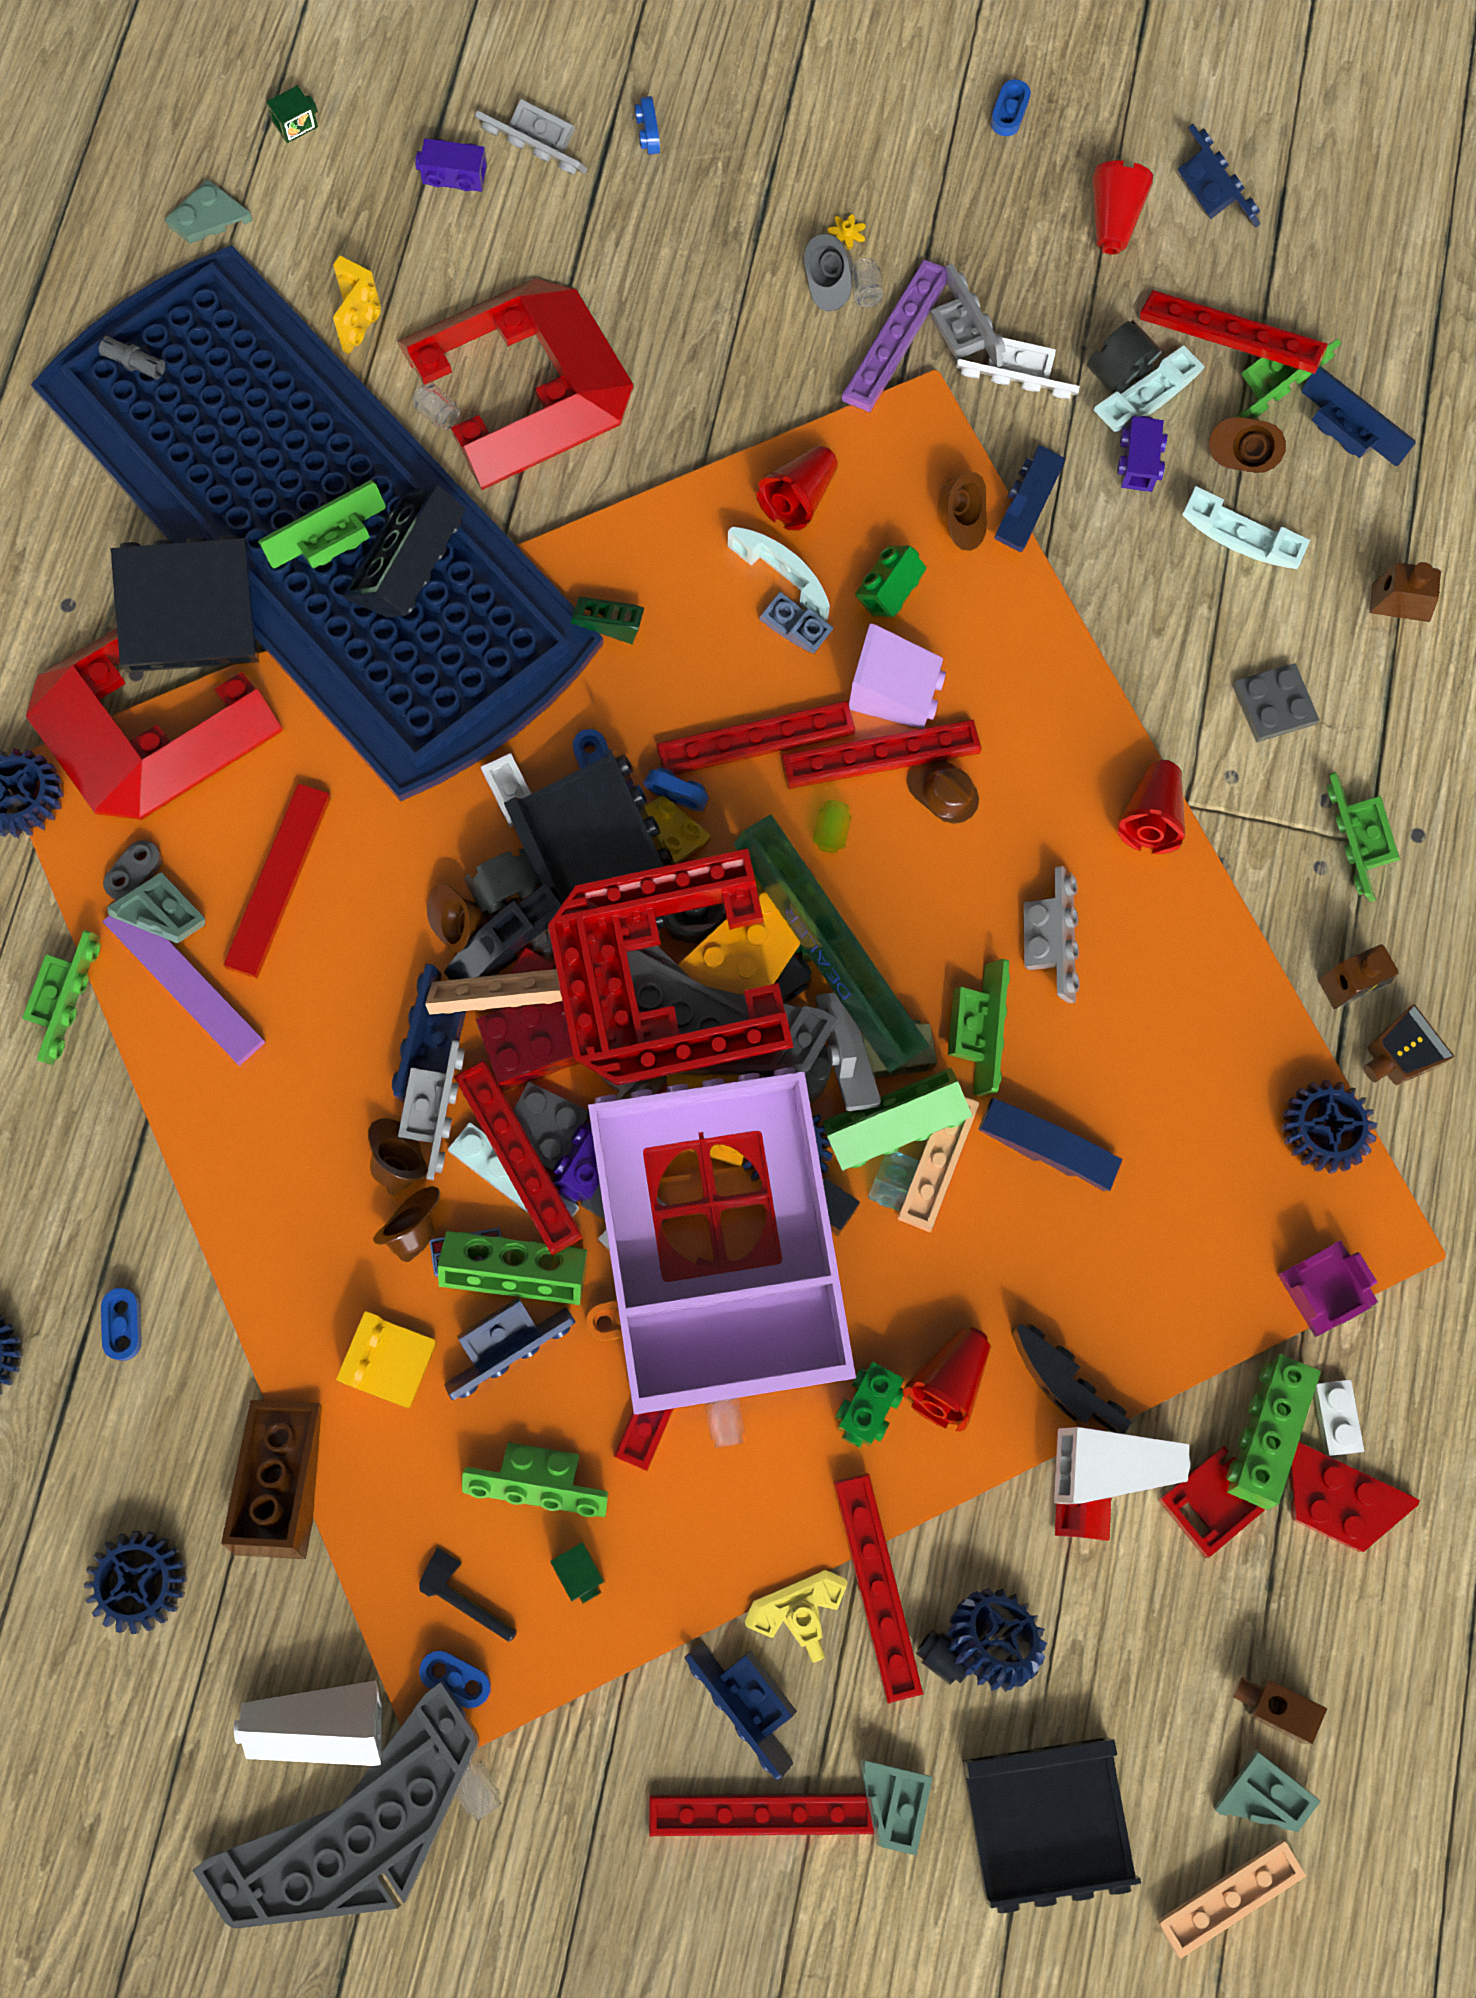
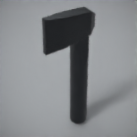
[419,1547,517,1642]

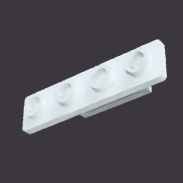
[956,338,1080,399]

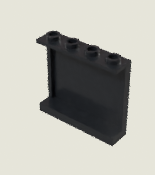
[110,535,259,673]
[504,749,675,905]
[962,1737,1141,1913]

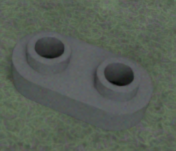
[103,840,162,901]

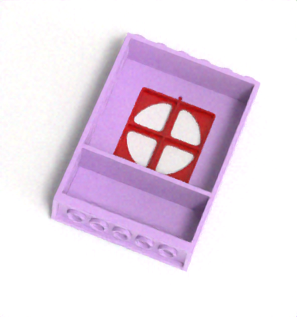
[588,1068,856,1415]

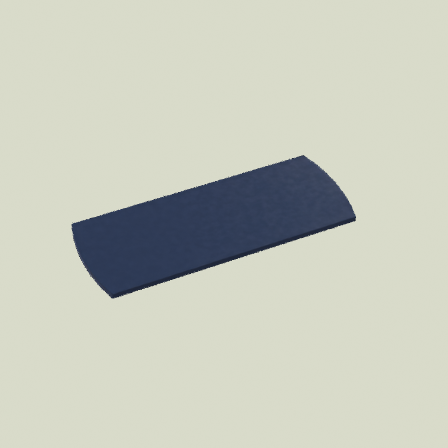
[31,245,604,802]

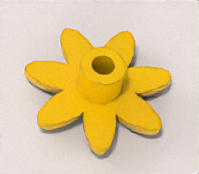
[827,214,866,250]

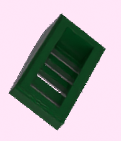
[570,596,644,645]

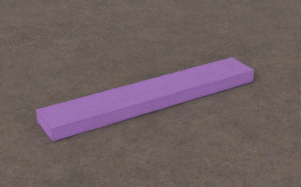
[842,259,948,412]
[102,915,265,1066]

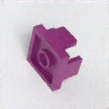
[1278,1240,1378,1337]

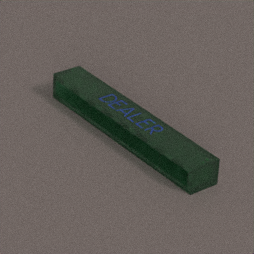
[733,814,930,1073]

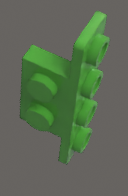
[1237,339,1342,419]
[259,480,386,568]
[1327,772,1401,902]
[22,930,101,1065]
[948,959,1010,1096]
[462,1442,608,1517]

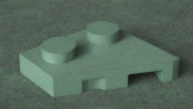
[165,179,252,244]
[108,872,205,943]
[1214,1749,1321,1832]
[860,1759,933,1856]

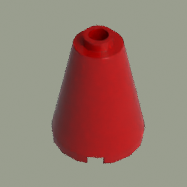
[1092,160,1153,255]
[756,446,838,531]
[1118,760,1185,854]
[903,1327,991,1432]

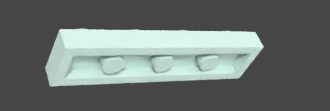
[448,1123,579,1218]

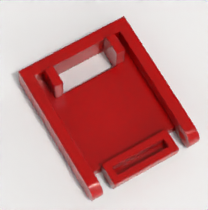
[1158,1445,1266,1558]

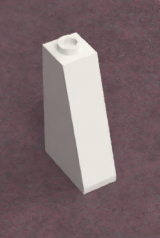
[1054,1427,1191,1504]
[234,1680,383,1766]

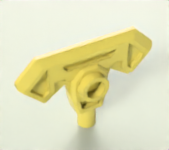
[744,1570,848,1663]

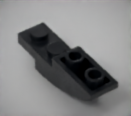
[444,883,562,980]
[1012,1323,1132,1434]

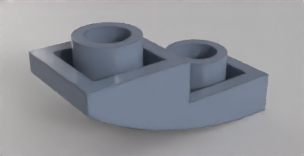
[759,592,834,654]

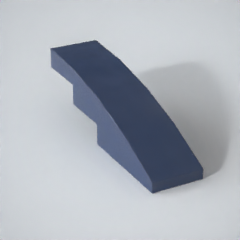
[978,1098,1123,1191]

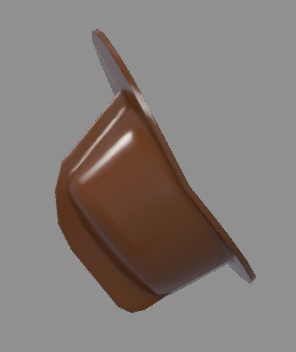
[1209,417,1286,473]
[938,471,987,551]
[907,760,979,824]
[427,884,485,953]
[368,1118,428,1195]
[373,1186,440,1262]

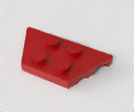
[1289,1442,1420,1552]

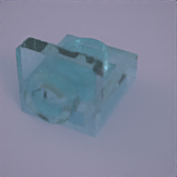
[868,1151,920,1211]

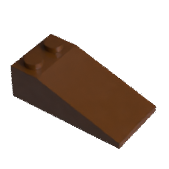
[221,1400,322,1559]

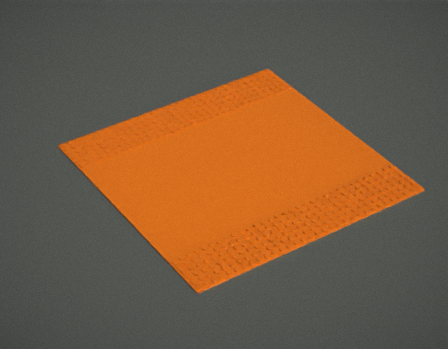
[10,370,1446,1748]

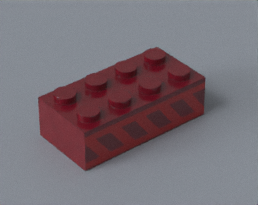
[475,1001,579,1092]

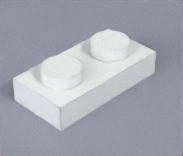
[481,753,531,828]
[1314,1380,1364,1456]

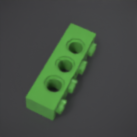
[438,1231,587,1305]

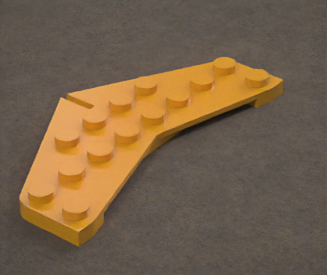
[666,887,821,1166]

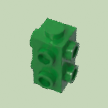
[855,545,927,617]
[835,1362,904,1448]

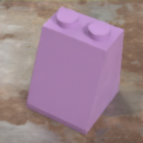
[849,624,946,729]

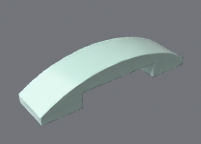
[1094,345,1205,432]
[1182,486,1310,569]
[728,527,830,622]

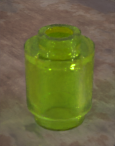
[813,800,852,853]

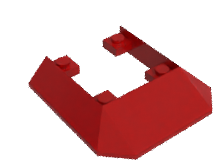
[398,278,634,490]
[26,628,283,820]
[548,849,794,1086]

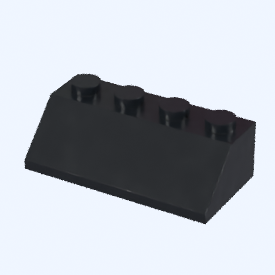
[343,484,466,618]

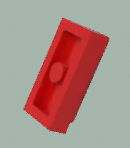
[1055,1497,1112,1541]

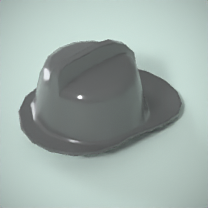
[804,234,853,311]

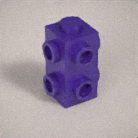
[415,138,487,192]
[1117,416,1168,492]
[552,1122,600,1203]

